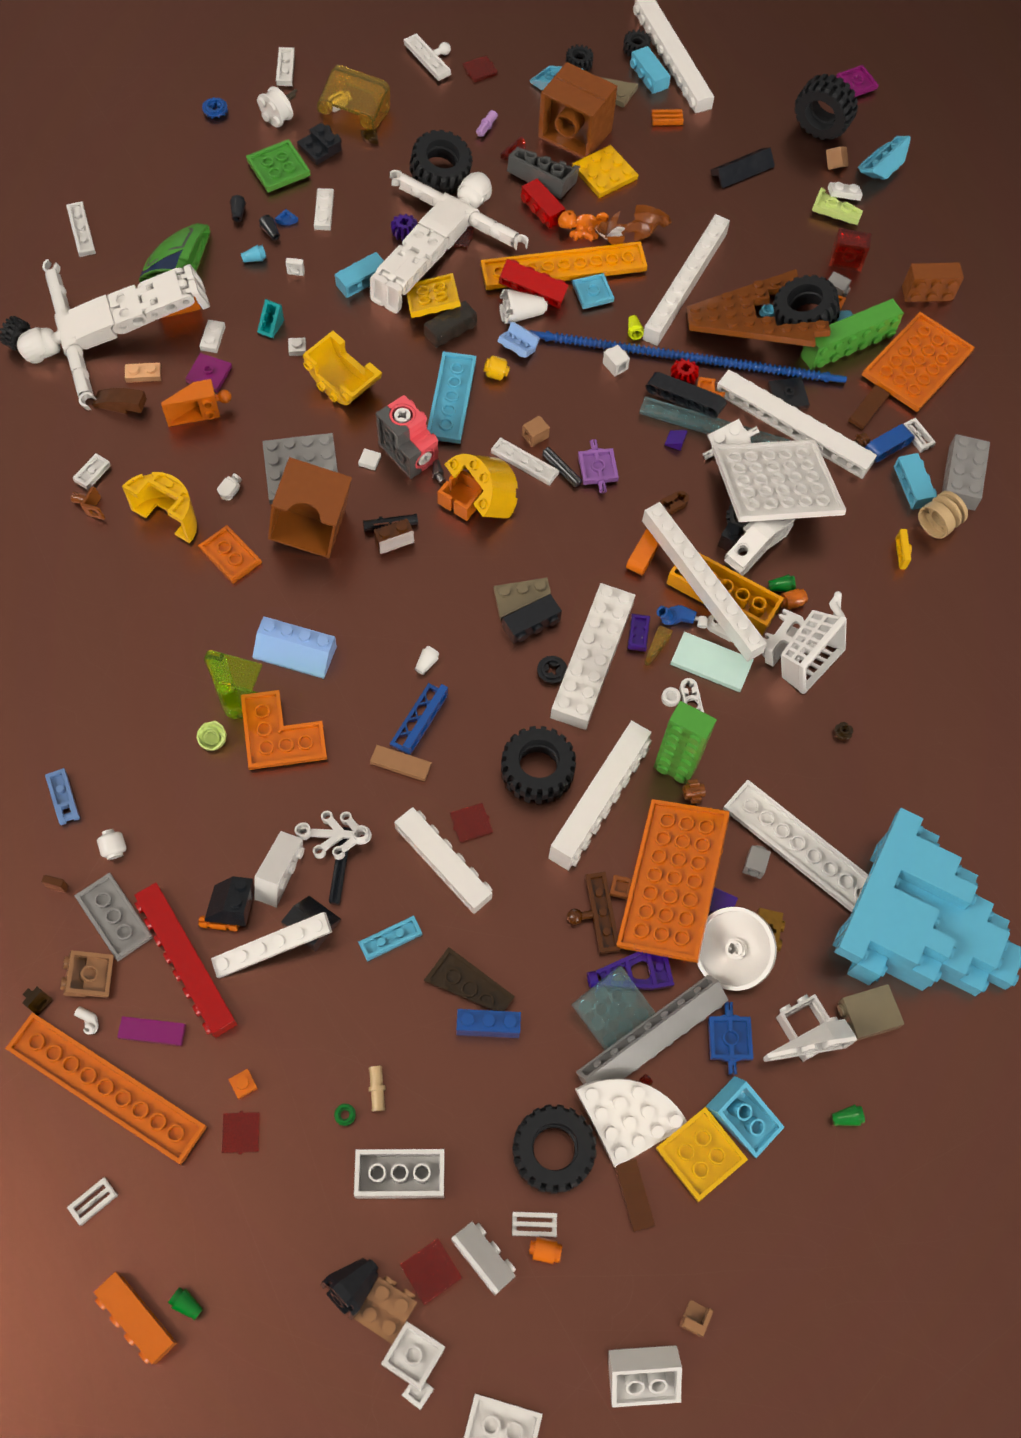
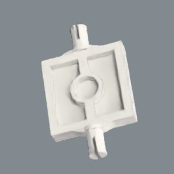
[702,419,759,460]

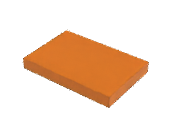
[198,525,262,584]

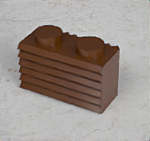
[374,518,414,554]

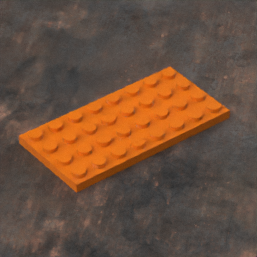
[616,799,730,963]

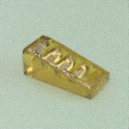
[645,626,673,666]

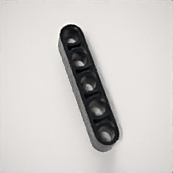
[645,372,727,418]

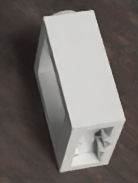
[776,994,830,1062]

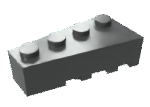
[507,147,580,199]

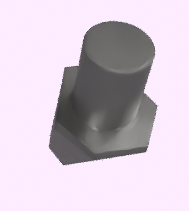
[432,460,446,484]

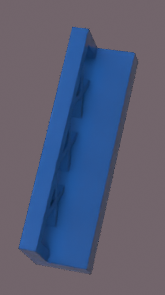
[390,683,448,755]

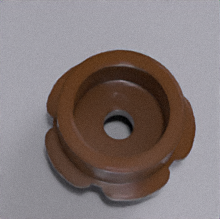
[854,432,871,448]

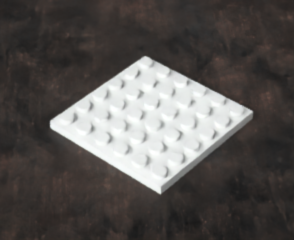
[712,439,846,522]

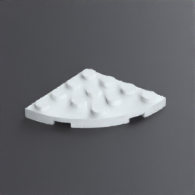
[575,1078,687,1168]

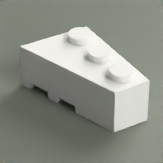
[254,831,305,908]

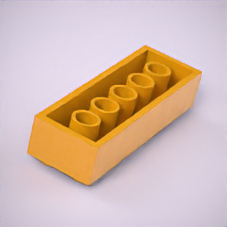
[666,552,784,636]

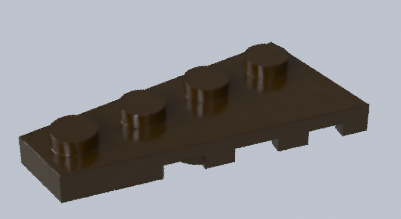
[424,947,515,1011]

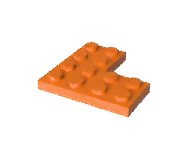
[241,690,327,770]

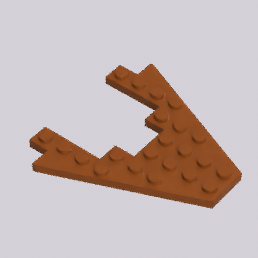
[686,270,831,347]

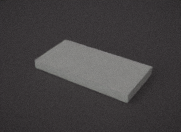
[74,872,153,961]

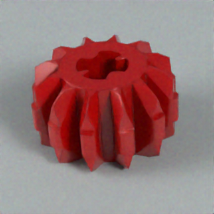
[670,358,699,385]

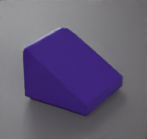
[664,430,688,451]

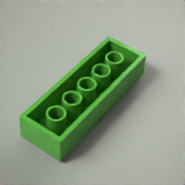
[801,298,904,370]
[654,701,717,784]

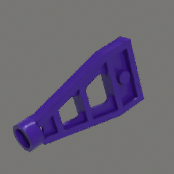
[587,952,674,990]

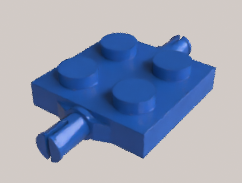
[708,1002,754,1075]

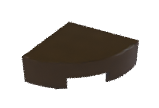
[360,129,378,144]

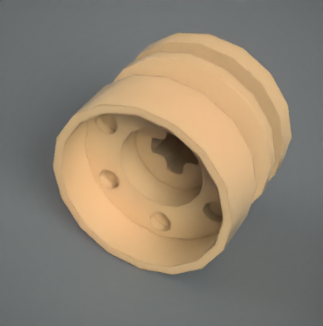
[918,491,968,539]

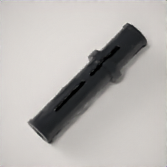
[363,514,418,532]

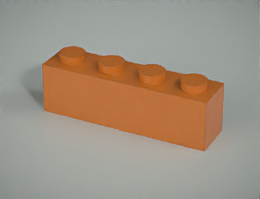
[93,1272,178,1364]

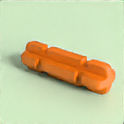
[198,916,239,932]

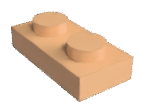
[125,362,161,383]

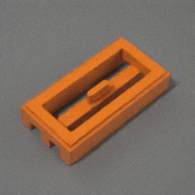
[651,109,684,125]

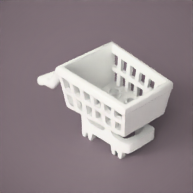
[762,591,847,694]

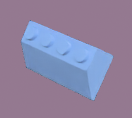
[253,616,337,679]

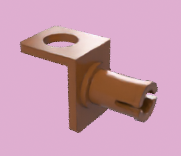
[71,487,105,520]

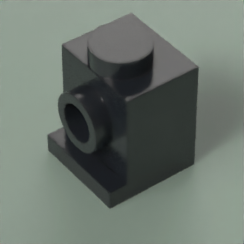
[718,522,742,551]

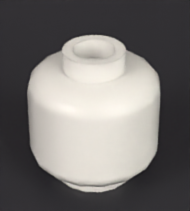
[97,829,126,860]

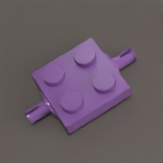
[578,439,619,493]

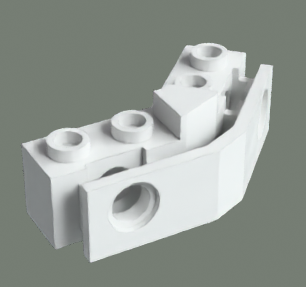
[724,519,795,576]

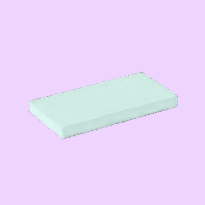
[670,632,754,692]

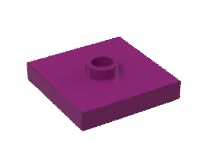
[836,65,879,97]
[185,353,232,393]

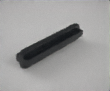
[542,447,582,487]

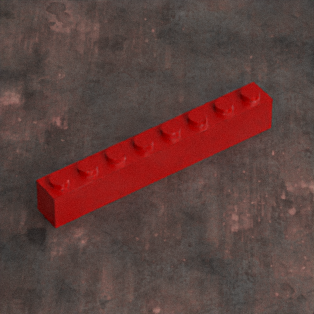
[134,882,238,1038]

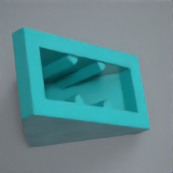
[257,299,284,338]

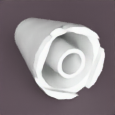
[499,289,547,324]

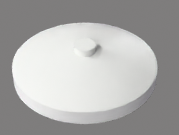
[697,907,777,991]

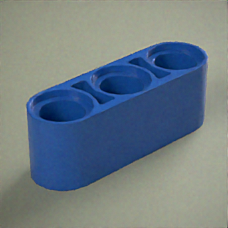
[865,424,915,462]

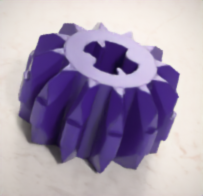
[391,213,418,241]

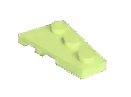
[812,187,863,225]

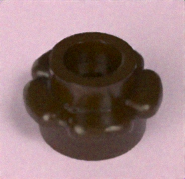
[834,722,853,740]

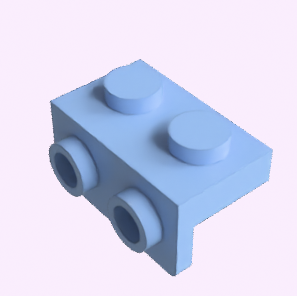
[497,322,540,358]

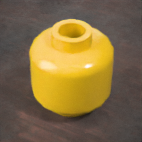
[483,355,510,380]

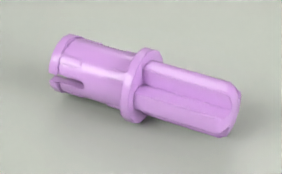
[476,110,498,137]

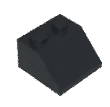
[205,876,254,926]
[281,896,341,952]

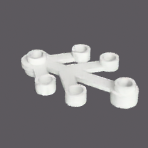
[294,811,372,860]

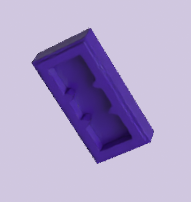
[627,613,650,652]

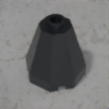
[321,1258,378,1320]

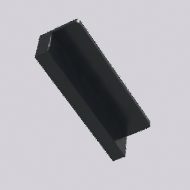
[710,147,775,188]

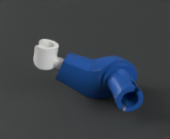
[657,605,708,628]

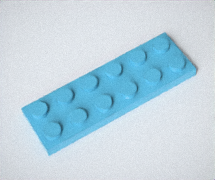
[427,351,477,444]

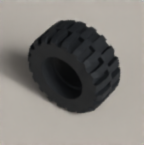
[794,74,858,140]
[409,129,473,195]
[773,275,840,325]
[501,726,576,804]
[512,1104,597,1194]

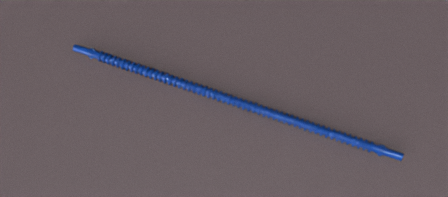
[529,330,847,383]

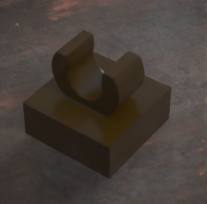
[22,987,52,1016]

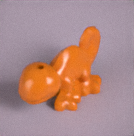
[558,210,609,241]

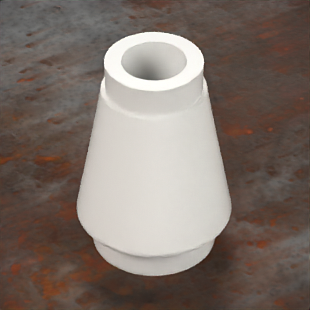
[415,646,439,675]

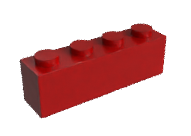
[498,259,569,309]

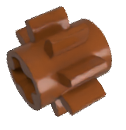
[683,779,706,804]

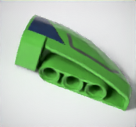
[139,223,211,283]

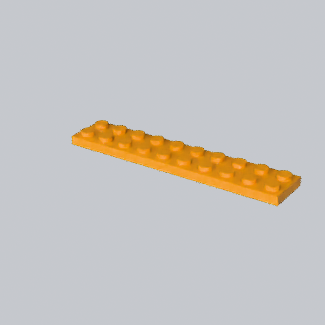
[481,241,648,290]

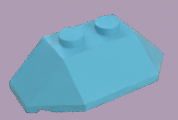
[858,136,911,180]

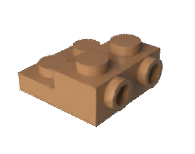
[60,950,114,998]
[354,1276,417,1344]

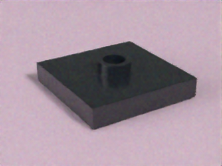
[768,377,810,409]

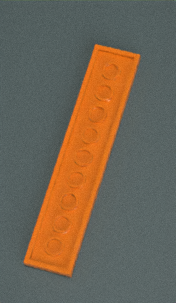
[5,1012,207,1165]

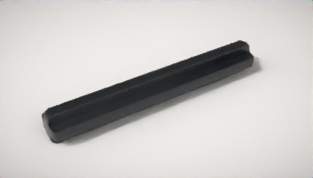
[329,827,351,905]

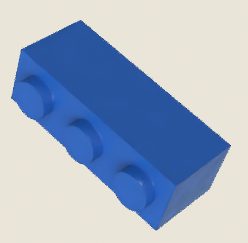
[456,1009,521,1038]

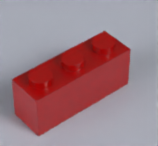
[521,178,566,228]

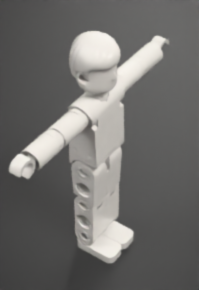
[370,170,528,313]
[17,259,210,410]

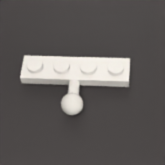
[404,33,451,81]

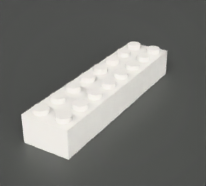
[550,583,635,730]
[548,720,652,871]

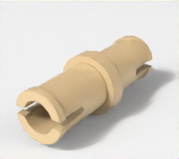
[368,1066,386,1112]

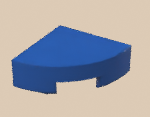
[275,209,298,225]

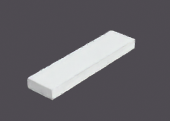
[66,201,96,257]
[491,437,559,486]

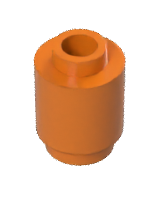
[780,588,808,610]
[529,1236,562,1264]

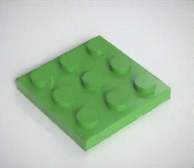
[246,139,311,193]

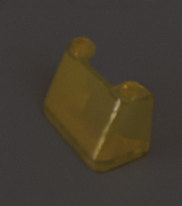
[317,65,390,130]

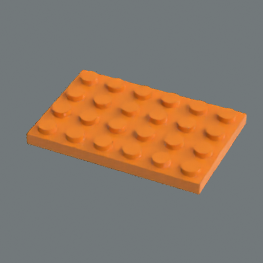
[862,312,975,412]

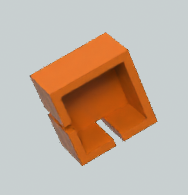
[437,470,483,521]

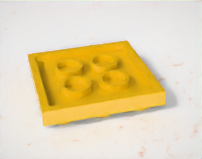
[572,145,638,198]
[406,273,461,318]
[655,1107,748,1202]

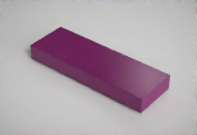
[117,1016,186,1046]

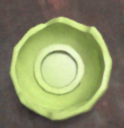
[196,720,227,751]

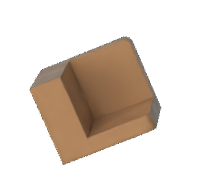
[826,147,849,169]
[522,416,550,447]
[679,1300,714,1337]

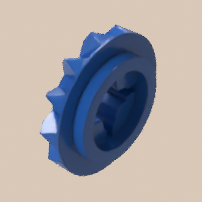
[202,98,227,119]

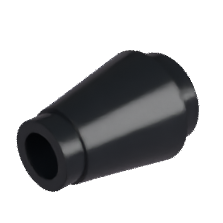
[230,195,246,222]
[259,215,280,240]

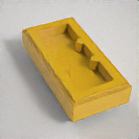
[895,529,912,569]

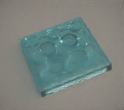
[571,966,655,1051]

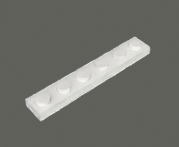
[211,912,332,978]

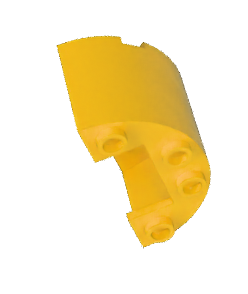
[303,331,382,405]
[444,454,518,519]
[122,472,197,543]

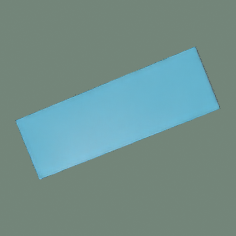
[358,916,423,961]

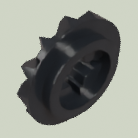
[537,656,567,684]

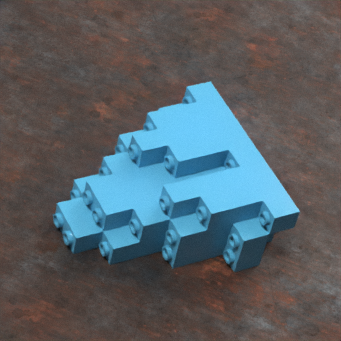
[832,808,1021,996]

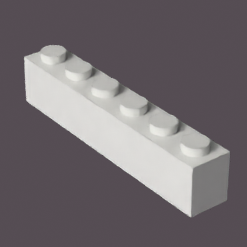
[394,807,492,914]

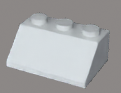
[451,1222,516,1296]
[608,1345,682,1407]

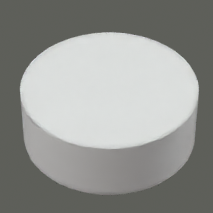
[661,687,681,707]

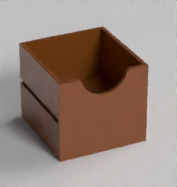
[538,62,618,158]
[268,457,352,558]

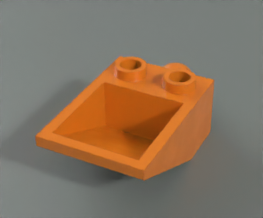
[161,379,232,427]

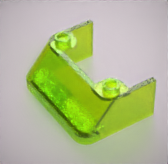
[204,650,262,719]

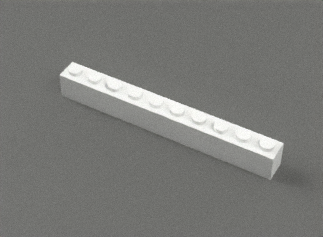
[633,0,714,113]
[642,214,730,346]
[716,370,877,479]
[642,502,767,662]

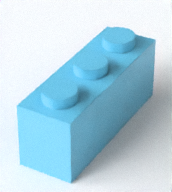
[630,46,670,94]
[335,252,384,298]
[894,453,937,510]

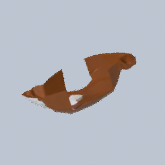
[594,205,672,245]

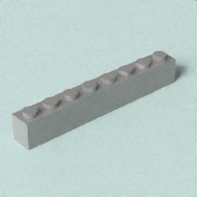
[576,975,729,1084]

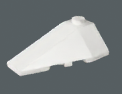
[763,1017,857,1062]

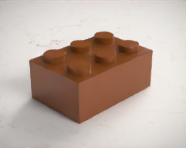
[902,262,964,302]

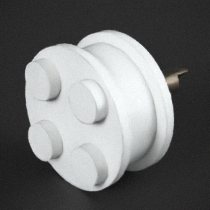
[257,86,298,127]

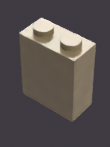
[837,984,905,1041]

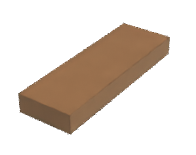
[370,745,432,782]

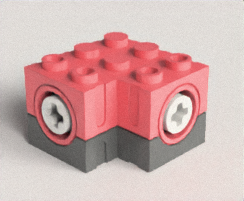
[376,395,439,479]

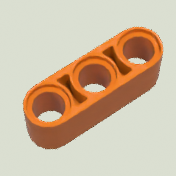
[626,529,660,576]

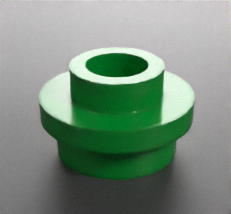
[334,1104,356,1126]

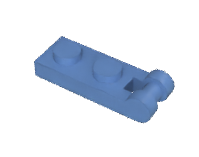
[45,768,81,826]

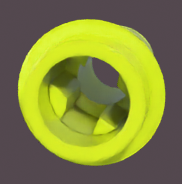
[628,315,644,340]

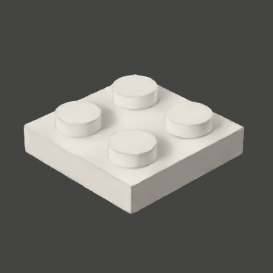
[381,1321,445,1391]

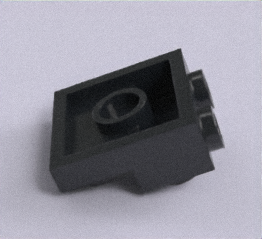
[297,122,342,165]

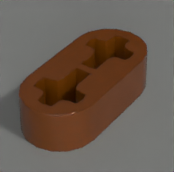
[660,491,689,515]

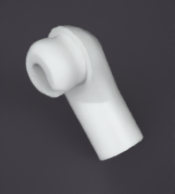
[74,1006,99,1035]

